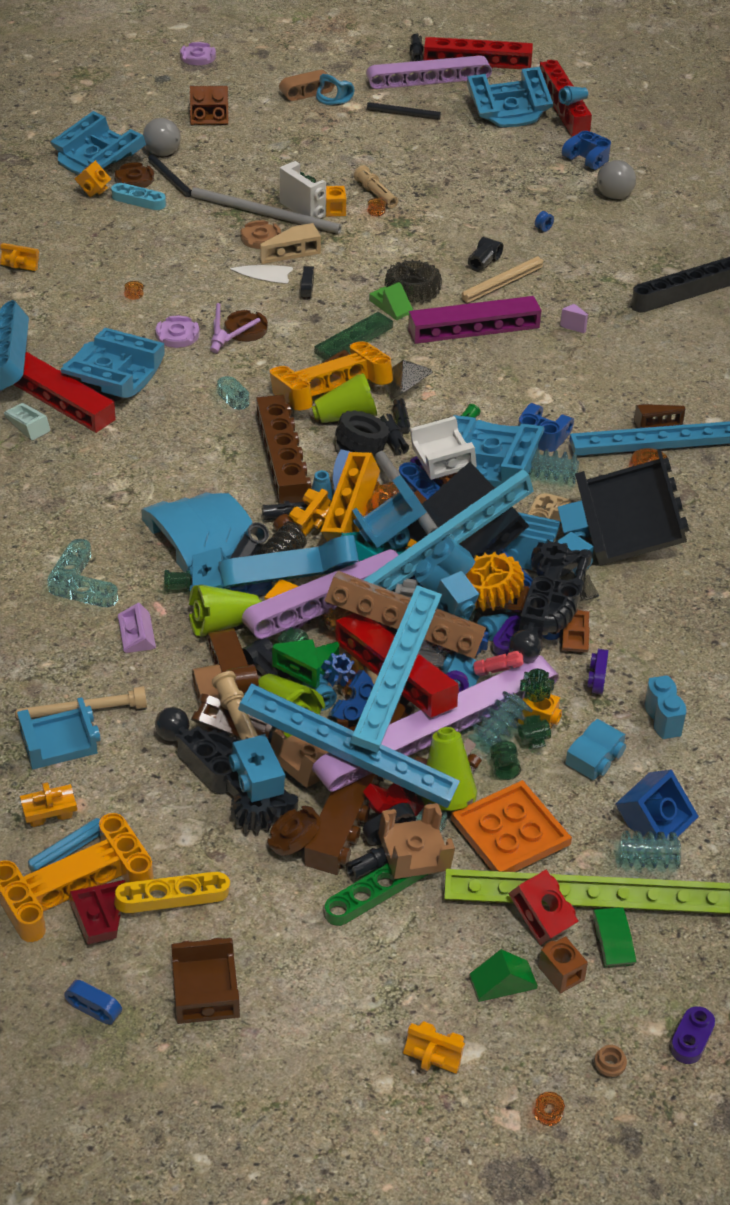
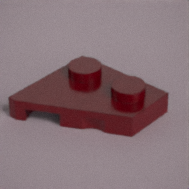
[69,880,126,945]

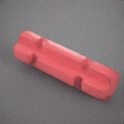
[473,651,524,676]

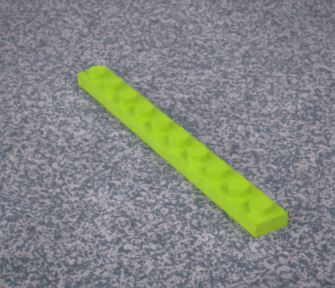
[444,869,730,914]

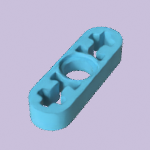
[111,183,166,210]

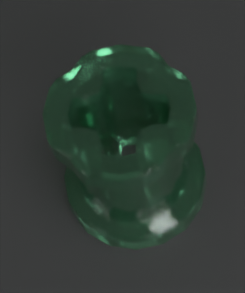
[164,570,191,592]

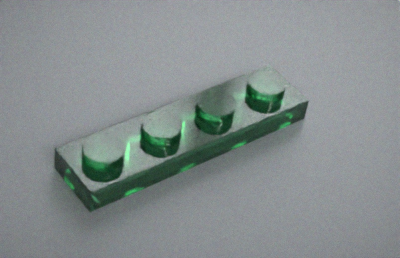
[314,312,393,361]

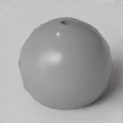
[143,118,181,157]
[597,160,636,200]

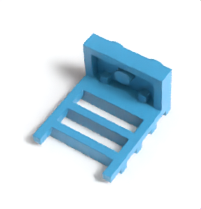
[503,512,561,570]

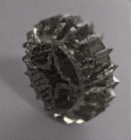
[385,259,442,305]

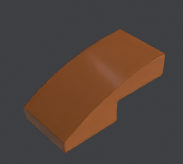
[562,610,590,653]

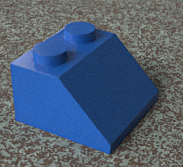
[615,769,699,849]

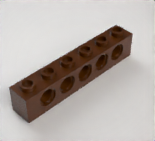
[256,394,311,504]

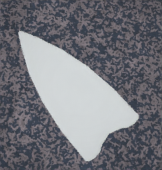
[230,265,293,284]

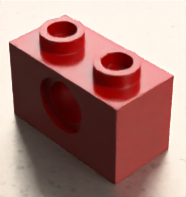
[508,869,579,945]

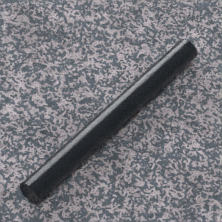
[367,102,441,119]
[148,154,192,197]

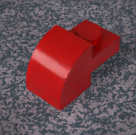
[363,783,425,816]

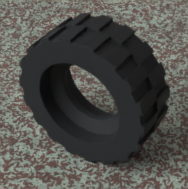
[335,410,390,455]

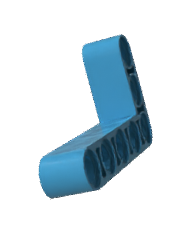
[0,300,29,391]
[218,535,359,588]

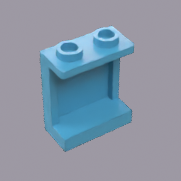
[352,475,427,548]
[17,697,101,770]

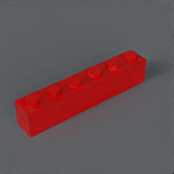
[13,352,116,433]
[336,613,459,718]

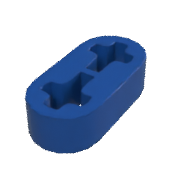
[64,980,122,1025]

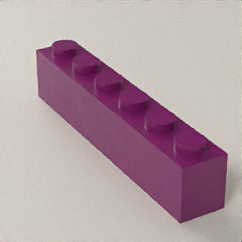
[408,296,542,344]

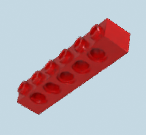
[424,37,533,69]
[539,59,592,137]

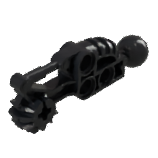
[509,539,592,662]
[155,707,299,835]

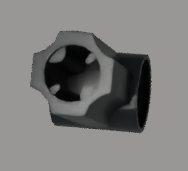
[468,236,504,272]
[229,522,269,559]
[242,638,290,679]

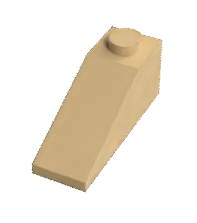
[260,223,321,264]

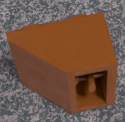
[190,86,229,125]

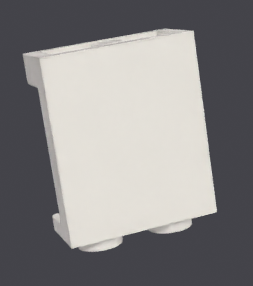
[279,161,326,219]
[410,416,477,480]

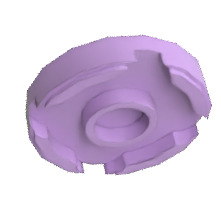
[180,42,216,65]
[155,315,200,348]

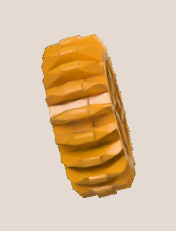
[465,552,524,611]

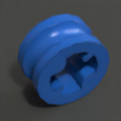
[535,211,554,232]

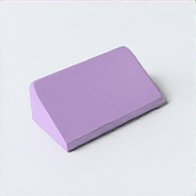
[118,603,156,653]

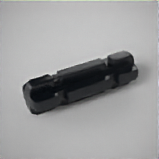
[393,398,411,433]

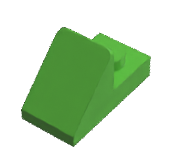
[369,282,413,320]

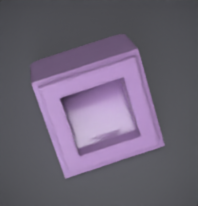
[560,304,588,333]

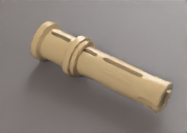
[354,165,398,208]
[211,671,258,740]

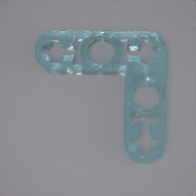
[47,539,119,607]

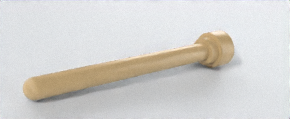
[15,686,147,719]

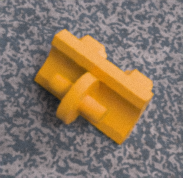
[0,243,39,271]
[289,489,331,536]
[20,782,78,827]
[403,1021,465,1074]

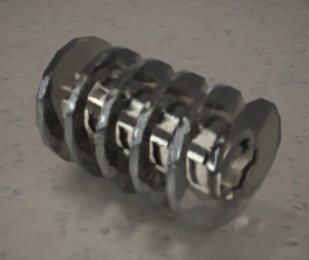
[255,521,307,555]

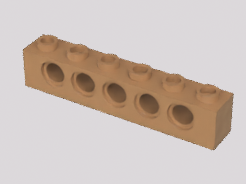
[325,571,486,659]

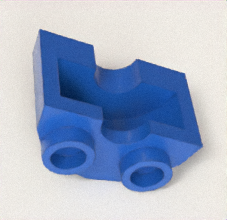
[328,670,374,720]

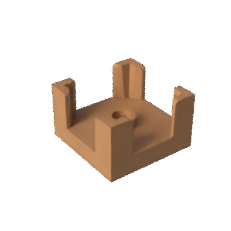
[270,711,329,788]
[378,803,455,879]

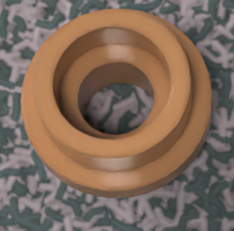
[594,1045,627,1077]

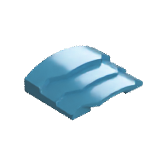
[467,67,553,127]
[50,111,146,175]
[61,328,165,398]
[453,415,544,487]
[141,492,253,578]

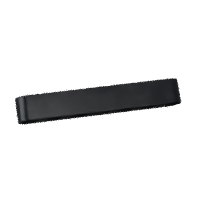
[631,257,730,312]

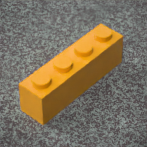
[321,452,380,542]

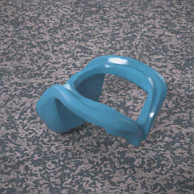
[316,74,355,105]

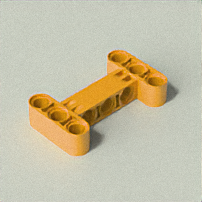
[270,341,393,411]
[0,813,154,942]

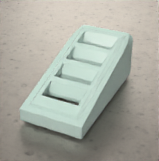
[4,403,50,440]

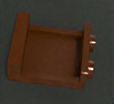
[171,938,240,1024]

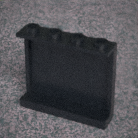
[575,449,689,566]
[407,462,529,559]

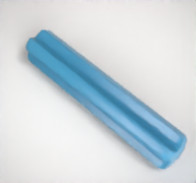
[28,818,100,872]

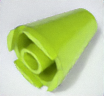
[311,373,377,423]
[189,584,262,637]
[258,674,325,738]
[421,727,477,811]

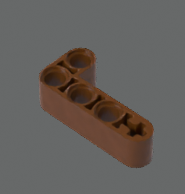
[207,628,259,695]

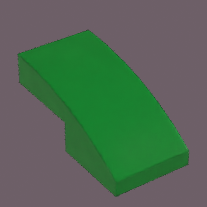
[593,907,636,968]

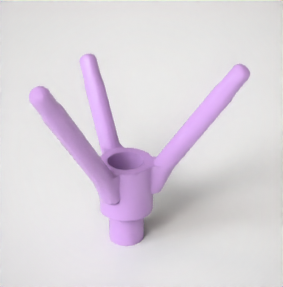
[210,303,260,353]

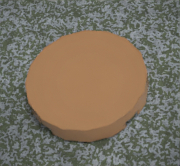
[241,220,281,249]

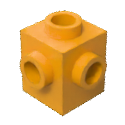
[74,160,111,197]

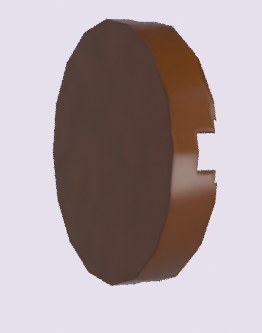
[115,162,154,188]
[224,310,268,342]
[267,806,321,856]

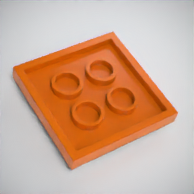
[451,780,572,872]

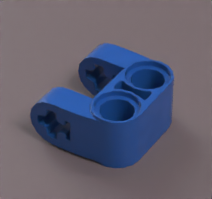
[562,131,611,170]
[518,403,574,452]

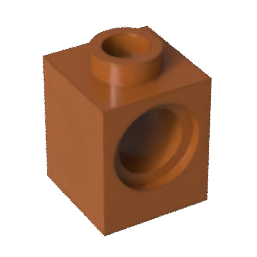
[539,936,588,994]

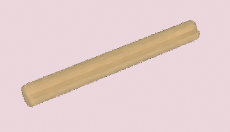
[461,256,544,303]

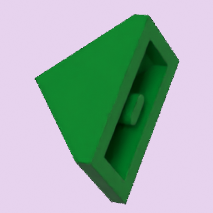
[272,639,320,688]
[469,949,538,1002]

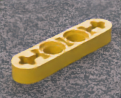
[114,872,230,913]

